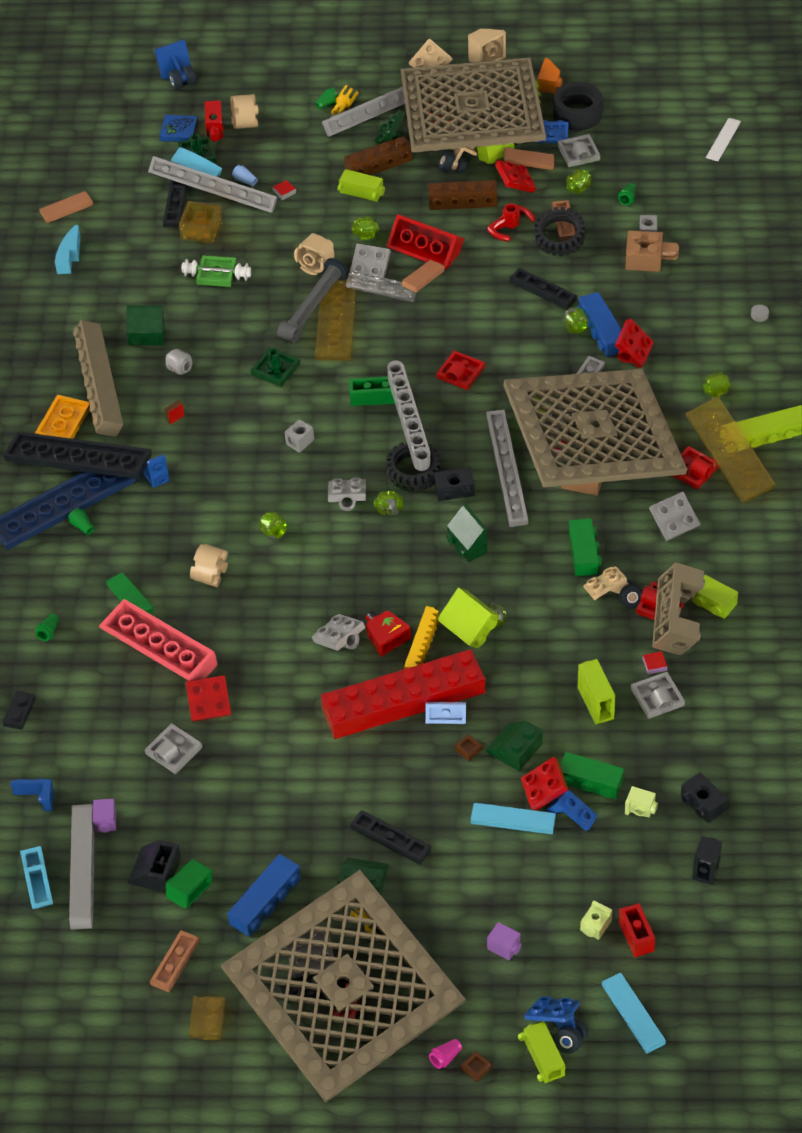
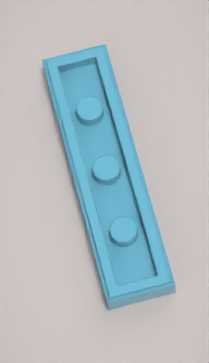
[471,803,556,835]
[602,973,666,1054]

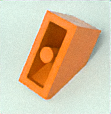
[537,58,563,94]

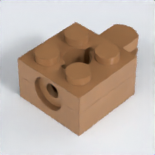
[625,231,679,272]

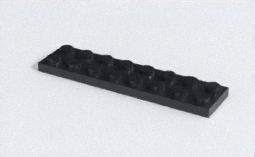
[3,432,152,479]

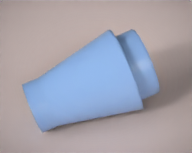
[232,165,258,187]

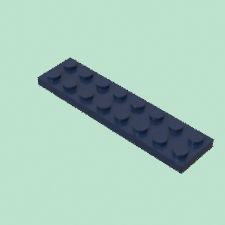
[0,472,136,550]

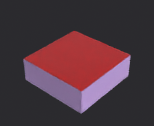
[643,651,667,674]

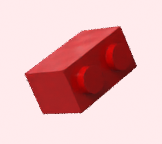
[619,903,655,958]

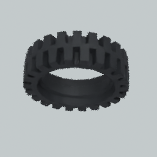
[534,207,586,256]
[387,441,442,492]

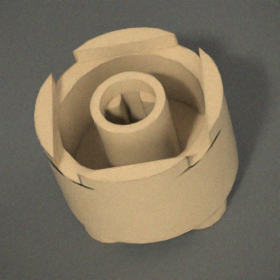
[230,94,258,129]
[294,233,334,275]
[190,543,228,587]

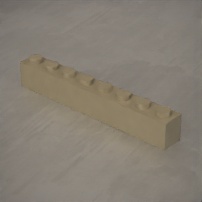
[73,320,123,437]

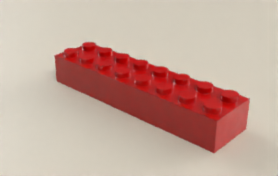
[321,649,485,739]

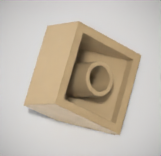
[468,29,506,63]

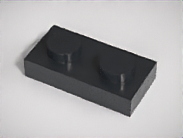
[2,691,36,730]

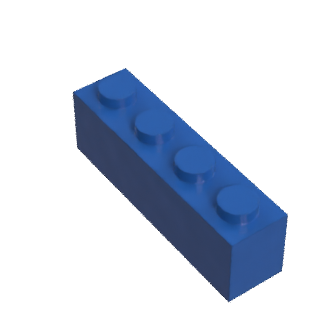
[577,292,621,357]
[227,854,301,936]

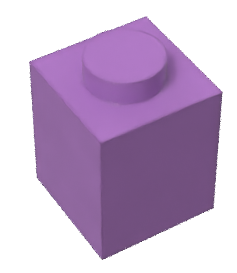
[93,799,116,833]
[487,922,522,960]

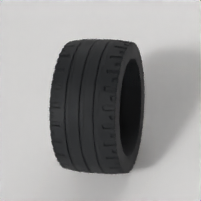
[553,82,603,131]

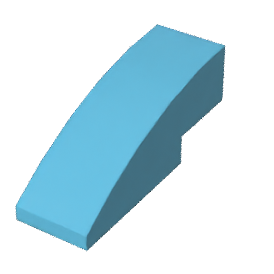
[170,147,222,177]
[55,225,81,274]
[20,846,53,909]

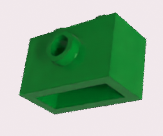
[166,859,212,909]

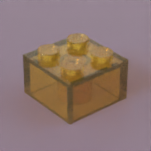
[179,201,223,243]

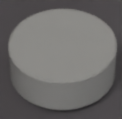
[751,305,769,322]

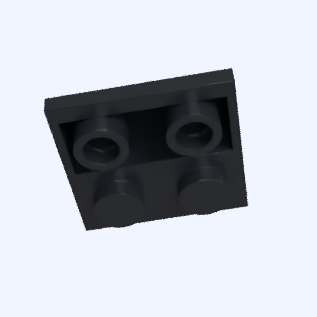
[128,840,181,892]

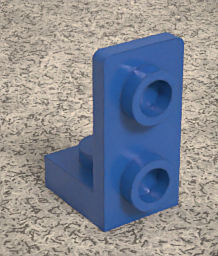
[143,454,169,488]
[11,778,54,811]
[546,790,597,831]

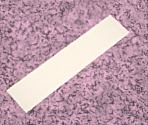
[706,118,741,161]

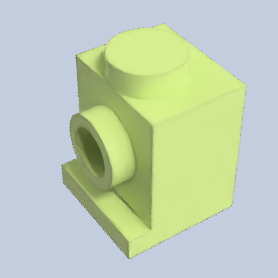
[625,786,658,818]
[580,901,612,940]

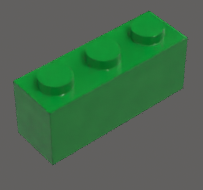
[349,376,395,406]
[569,518,602,576]
[560,752,624,799]

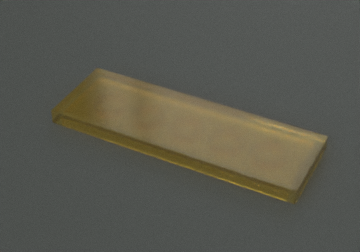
[315,281,357,361]
[686,396,776,504]

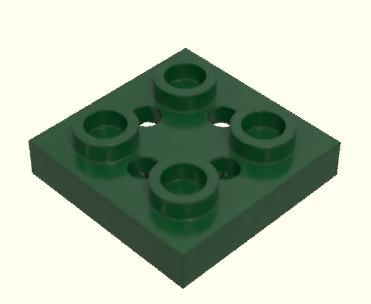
[374,110,408,146]
[178,134,216,163]
[251,347,300,387]

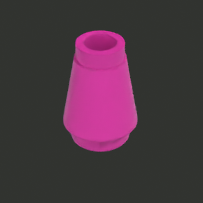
[429,1039,462,1069]

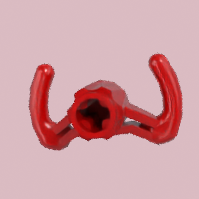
[487,203,536,242]

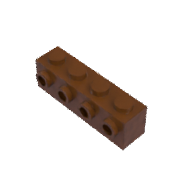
[344,136,413,175]
[428,180,497,210]

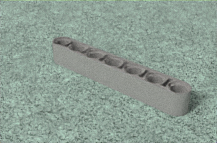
[387,360,430,471]
[69,804,95,930]

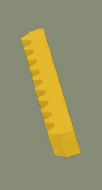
[404,606,439,669]

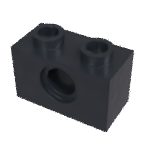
[434,467,475,501]
[681,772,728,823]
[692,836,722,885]

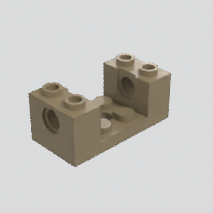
[652,562,705,656]

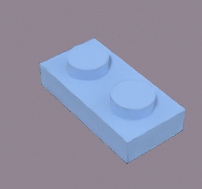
[426,702,466,724]

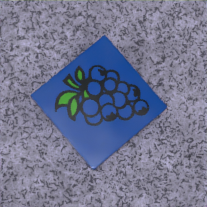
[160,115,198,142]

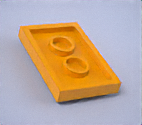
[35,395,90,439]

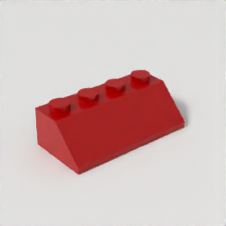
[386,214,464,269]

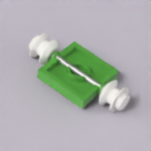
[181,255,251,287]

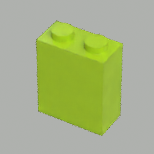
[437,588,500,648]
[578,659,615,725]

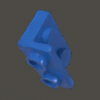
[535,120,568,143]

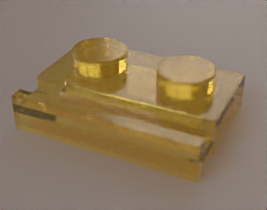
[189,996,226,1040]

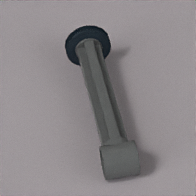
[277,258,348,343]

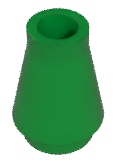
[314,87,338,110]
[618,183,636,206]
[68,508,95,535]
[35,614,59,641]

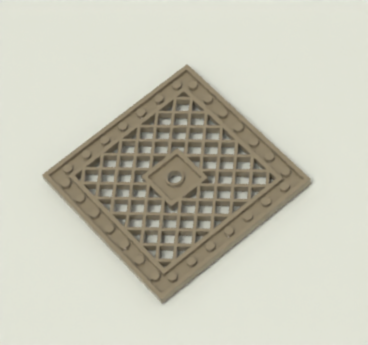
[401,57,546,152]
[503,369,687,487]
[221,870,466,1102]

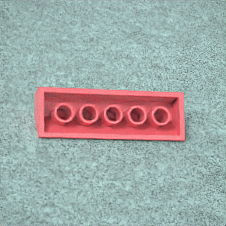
[99,599,218,681]

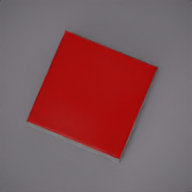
[273,180,296,200]

